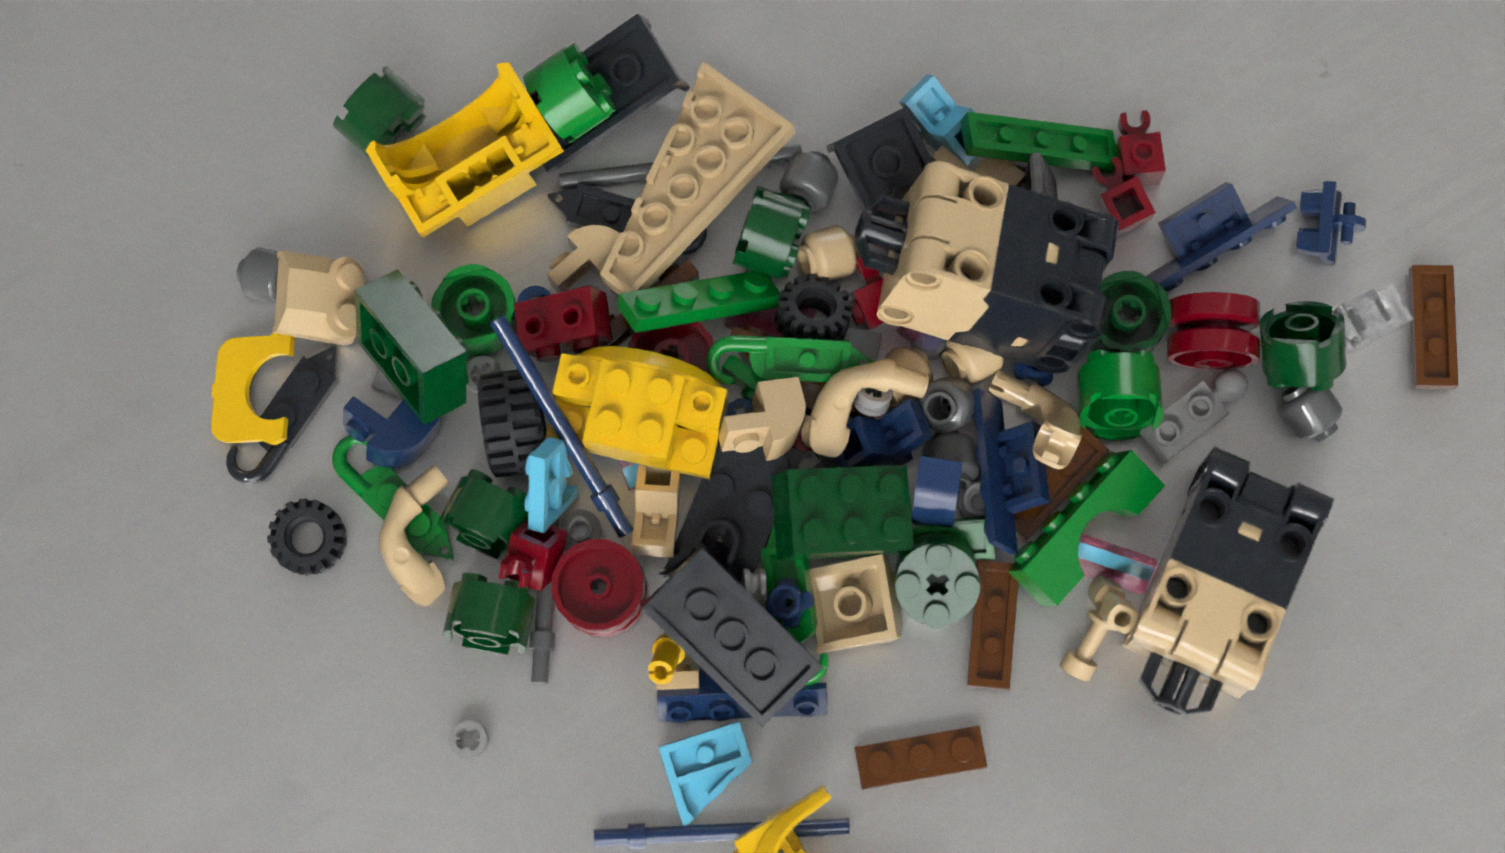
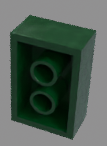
[355,269,469,425]
[771,465,914,561]

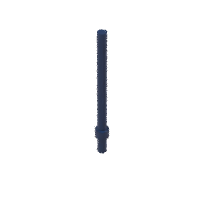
[489,314,633,538]
[594,818,850,849]

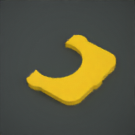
[211,333,295,445]

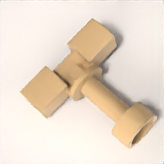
[1059,575,1138,681]

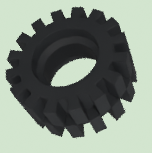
[774,274,853,340]
[267,498,347,576]

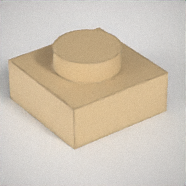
[656,664,699,690]

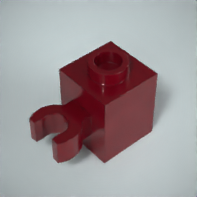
[1116,110,1166,187]
[1091,157,1156,237]
[849,256,885,330]
[499,519,568,592]

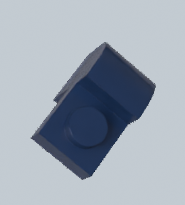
[343,396,441,468]
[836,399,933,468]
[911,456,963,529]

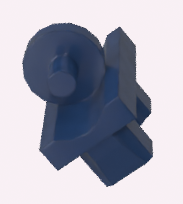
[1296,181,1367,264]

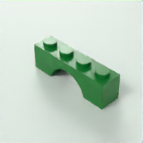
[1008,450,1166,606]

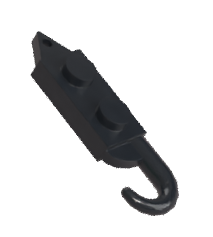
[547,183,707,255]
[226,346,339,485]

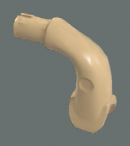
[801,359,929,457]
[988,370,1083,469]
[379,465,449,606]

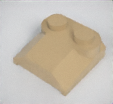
[272,250,365,346]
[809,554,903,654]

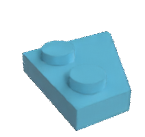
[525,437,579,533]
[658,720,752,826]

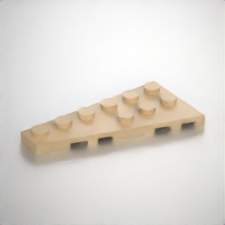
[600,61,795,295]

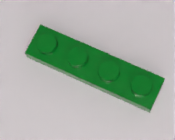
[961,112,1118,173]
[617,271,781,333]

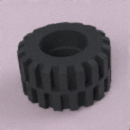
[477,369,547,478]

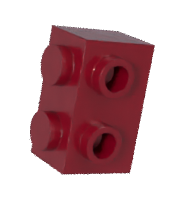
[514,285,613,362]

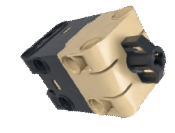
[854,161,1119,374]
[1122,446,1334,716]

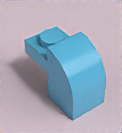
[899,74,976,166]

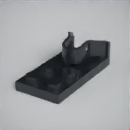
[527,13,690,174]
[826,107,933,256]
[659,441,805,584]
[639,542,823,727]

